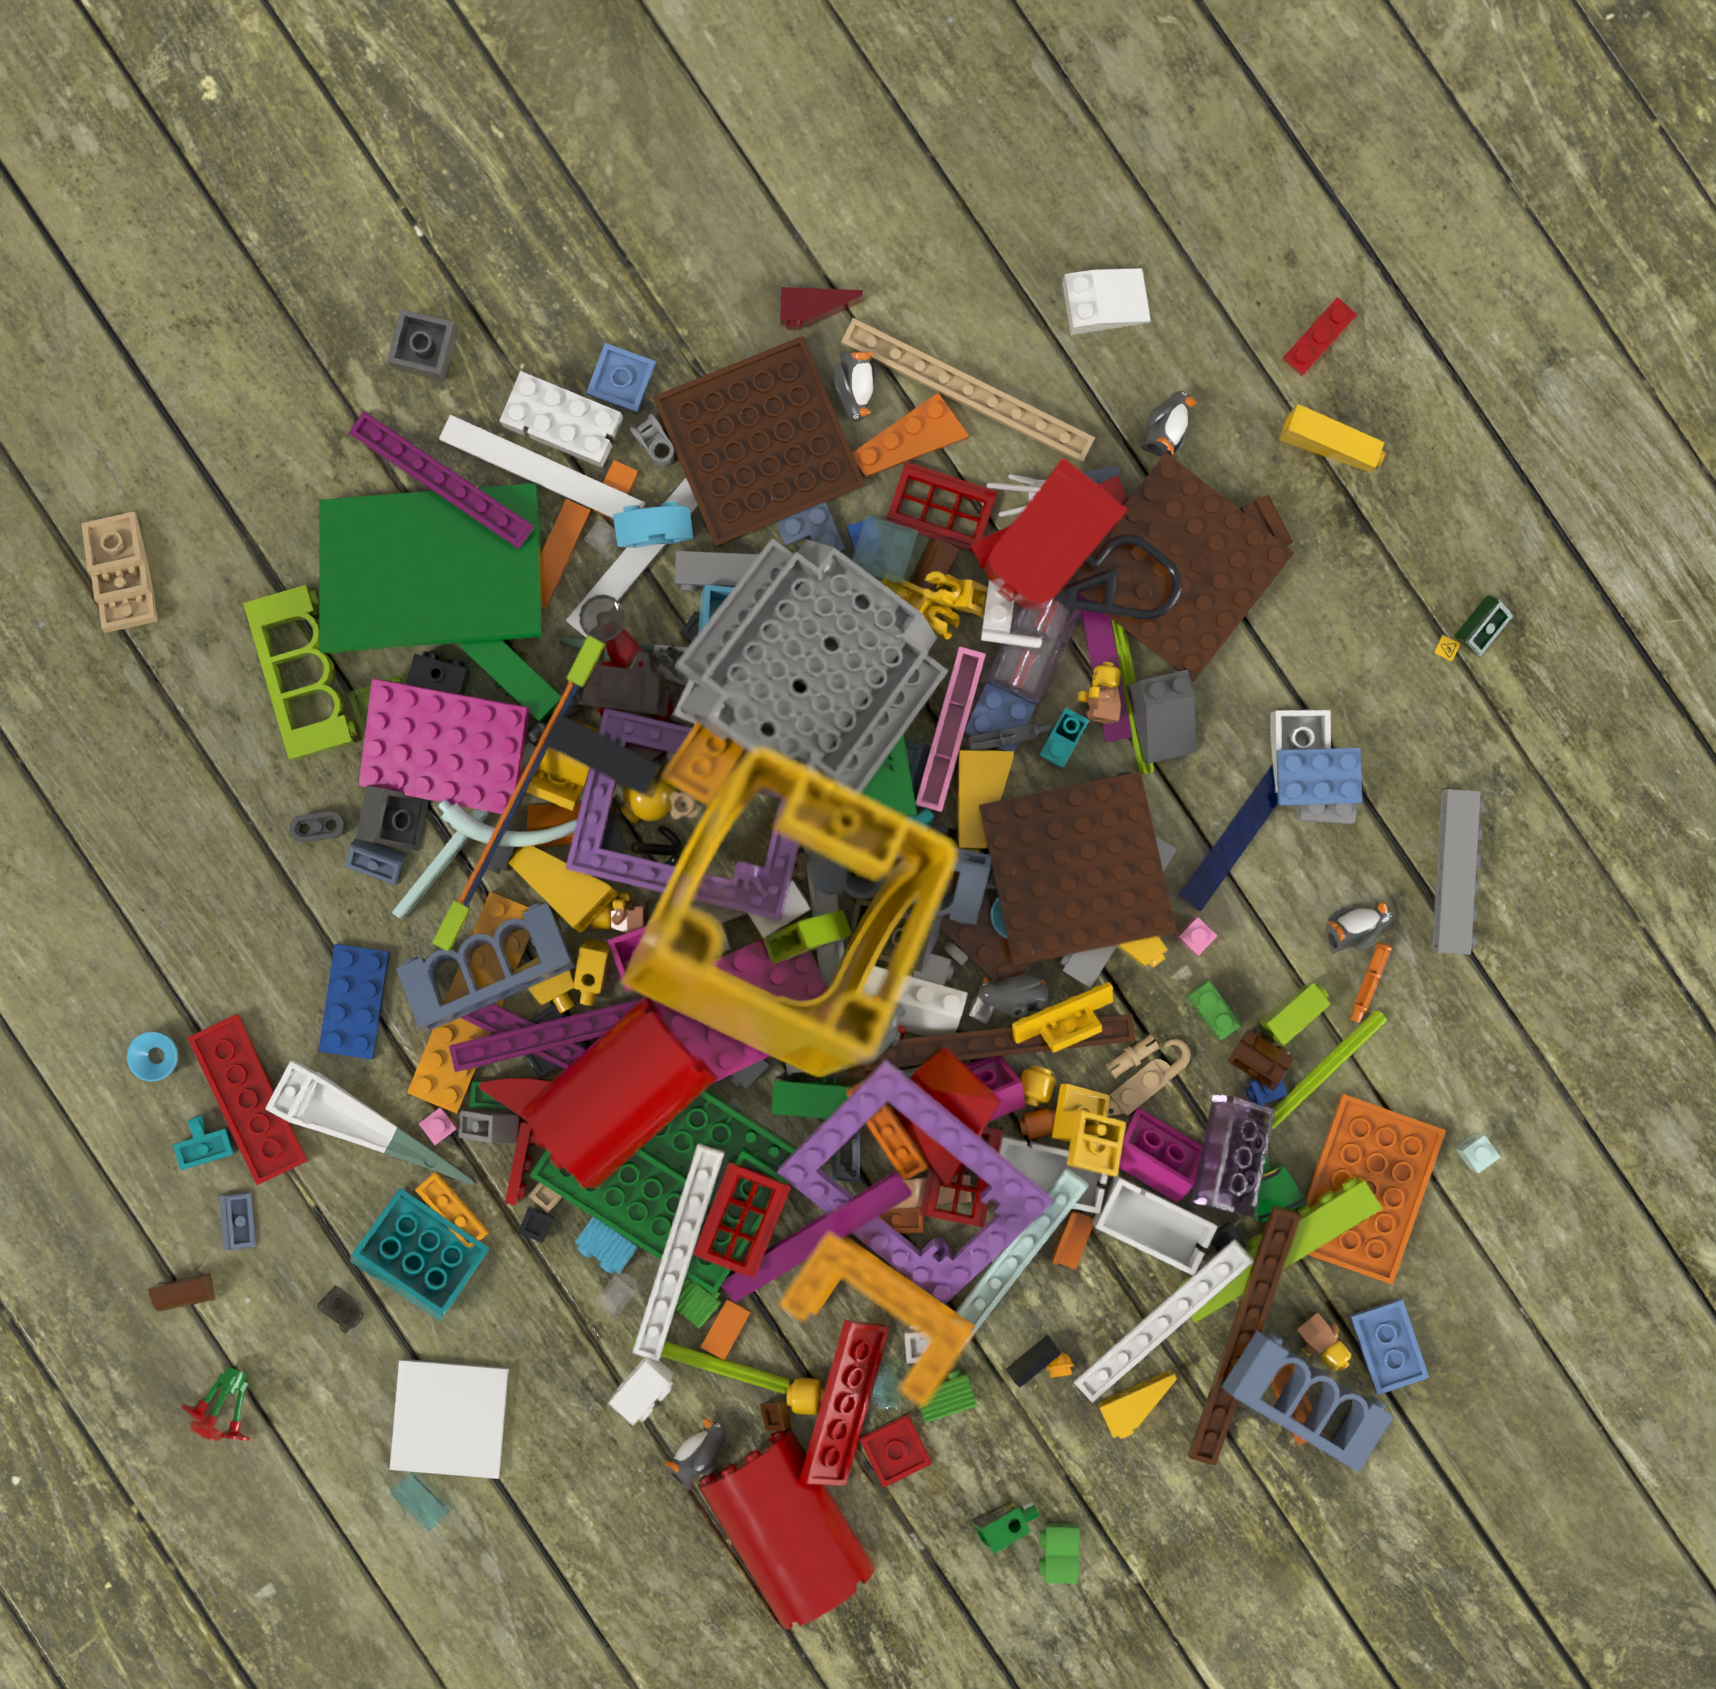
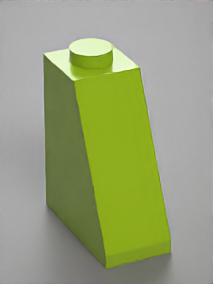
[763,910,852,964]
[1258,982,1330,1046]

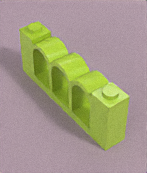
[243,585,359,761]

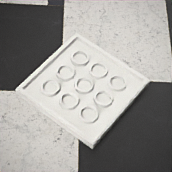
[390,1359,509,1479]

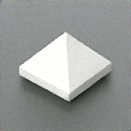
[969,995,995,1024]

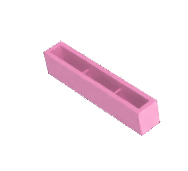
[915,647,986,813]

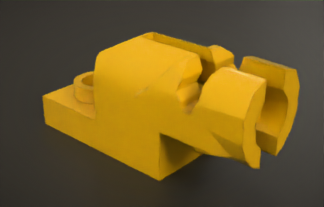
[881,572,960,639]
[923,572,988,618]

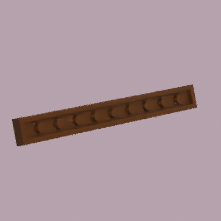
[864,1014,1135,1071]
[1188,1205,1301,1465]

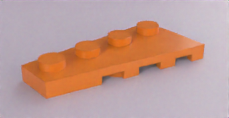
[852,393,969,478]

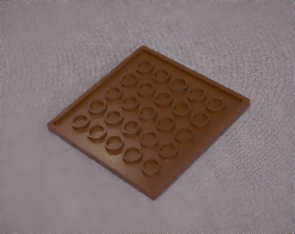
[653,336,865,548]
[1065,452,1294,682]
[979,771,1177,967]

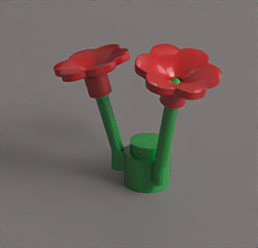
[181,1367,250,1441]

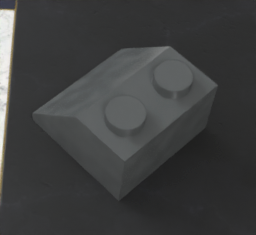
[356,786,429,851]

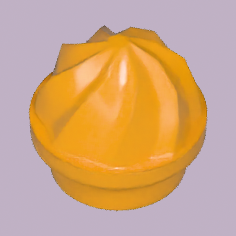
[1046,1352,1074,1378]

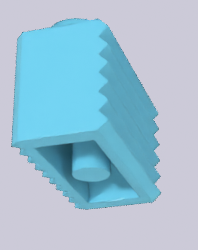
[575,1217,639,1274]

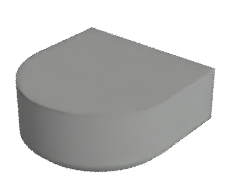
[942,941,969,966]

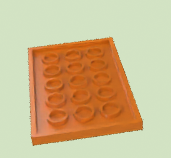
[1301,1093,1446,1285]

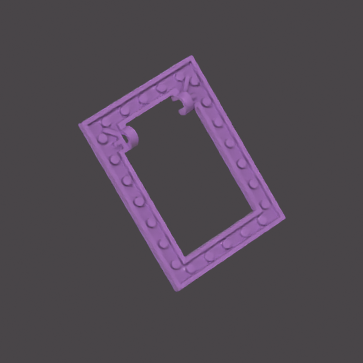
[566,708,800,921]
[777,1060,1053,1304]

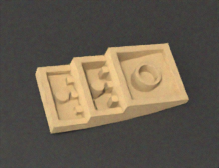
[81,511,158,633]

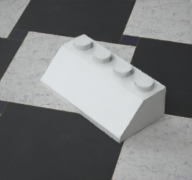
[861,966,968,1037]

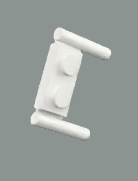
[981,579,1042,648]

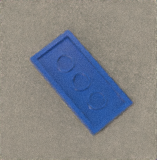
[318,944,390,1059]

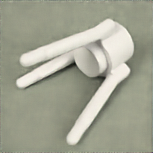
[987,474,1046,517]

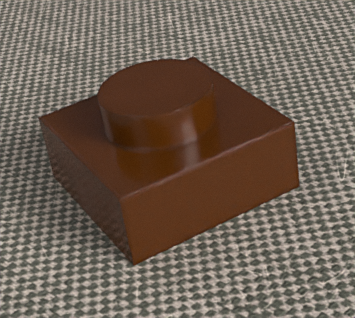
[760,1400,792,1431]

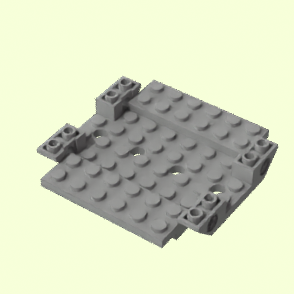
[675,538,948,795]

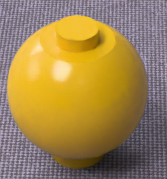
[621,779,677,823]

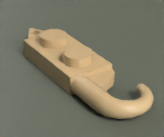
[1107,1039,1191,1116]

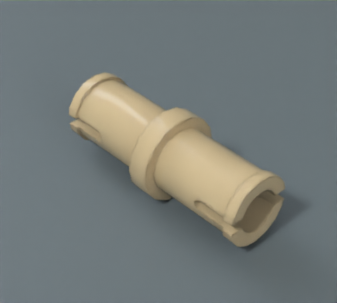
[1105,1034,1160,1079]

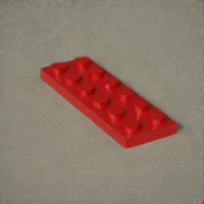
[187,1014,308,1185]
[800,1320,890,1486]

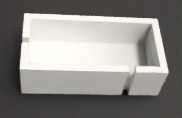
[499,371,624,468]
[998,1135,1107,1214]
[1091,1176,1218,1276]

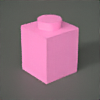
[1175,917,1217,956]

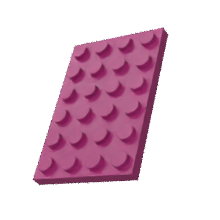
[359,678,530,815]
[651,932,827,1083]

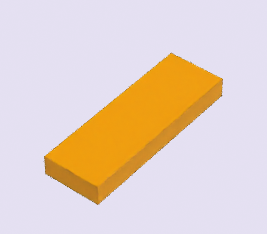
[415,1171,489,1248]

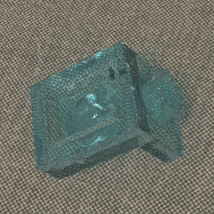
[871,1365,899,1410]

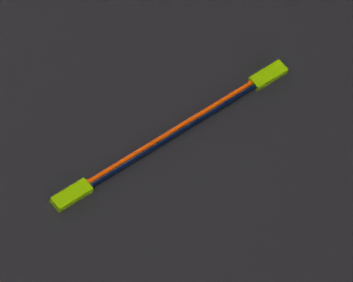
[432,636,606,951]

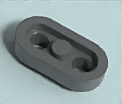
[289,811,346,843]

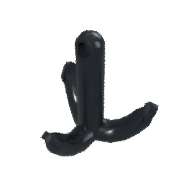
[631,826,684,867]

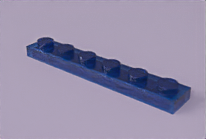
[1178,764,1278,911]

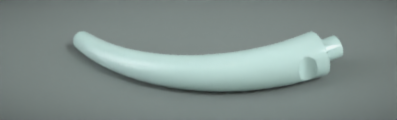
[438,799,578,847]

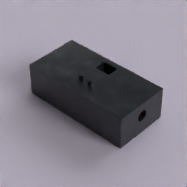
[545,714,666,798]

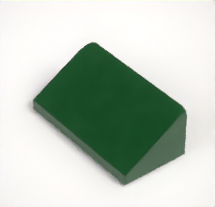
[1454,596,1514,657]

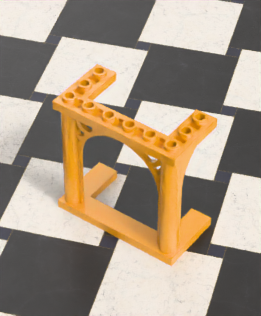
[779,1232,975,1407]

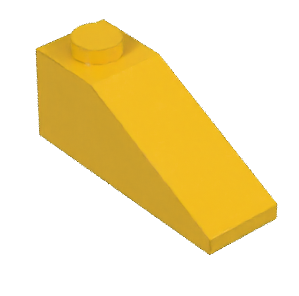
[1097,1369,1177,1438]

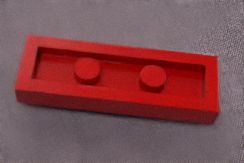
[1282,297,1358,376]
[505,1120,536,1205]

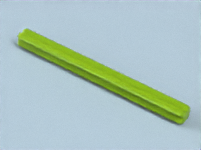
[1111,620,1154,775]
[1262,1010,1387,1130]
[633,1334,790,1394]

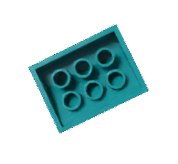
[350,1188,490,1322]

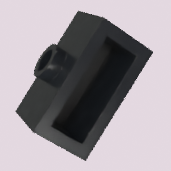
[406,651,471,695]

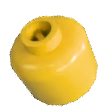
[1020,1065,1056,1107]
[787,1378,825,1415]

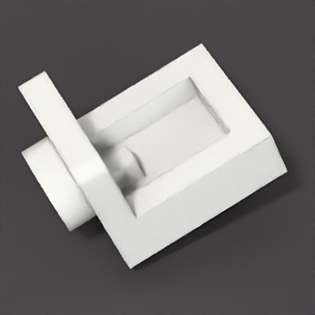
[904,1325,932,1364]

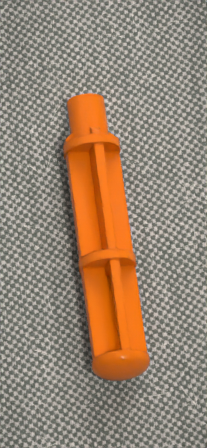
[1350,942,1392,1023]

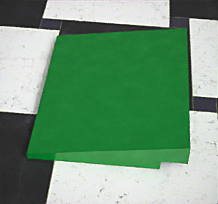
[319,483,542,653]
[530,1089,798,1295]

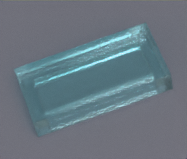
[390,1472,450,1532]

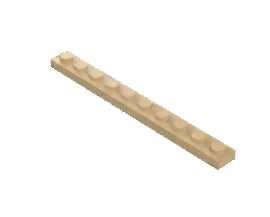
[841,318,1095,463]

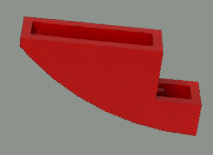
[478,1077,552,1118]

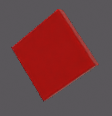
[859,1413,932,1488]

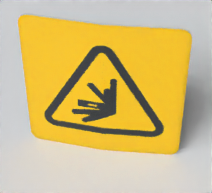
[1434,635,1460,661]

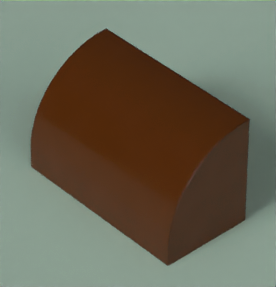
[908,538,959,592]
[148,1273,216,1312]

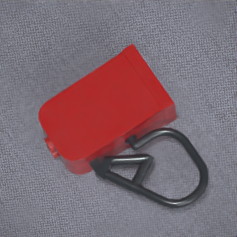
[985,457,1182,620]

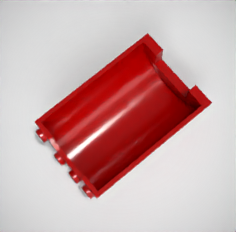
[522,996,718,1188]
[697,1428,875,1629]

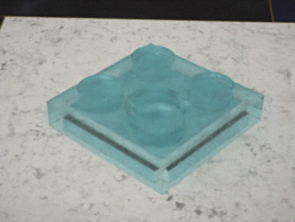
[852,515,918,584]

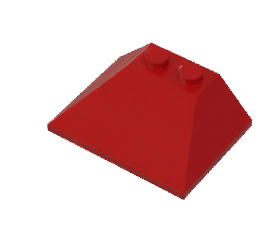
[892,1047,1002,1185]

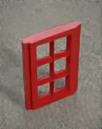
[885,461,997,552]
[920,1127,1003,1228]
[693,1162,791,1278]

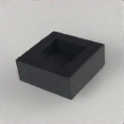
[518,1206,554,1243]

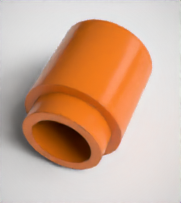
[1019,1108,1056,1140]

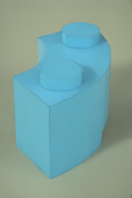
[613,501,694,548]

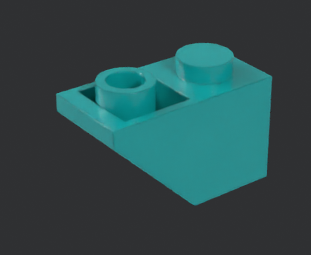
[1037,707,1089,770]

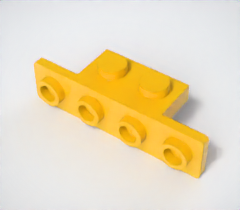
[1012,982,1113,1053]

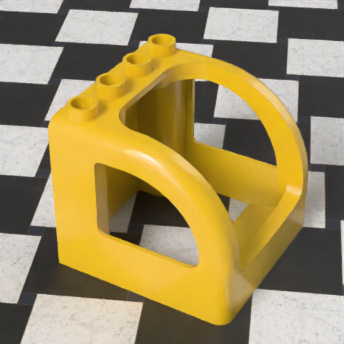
[622,748,956,1077]

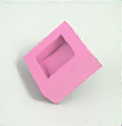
[419,1107,458,1145]

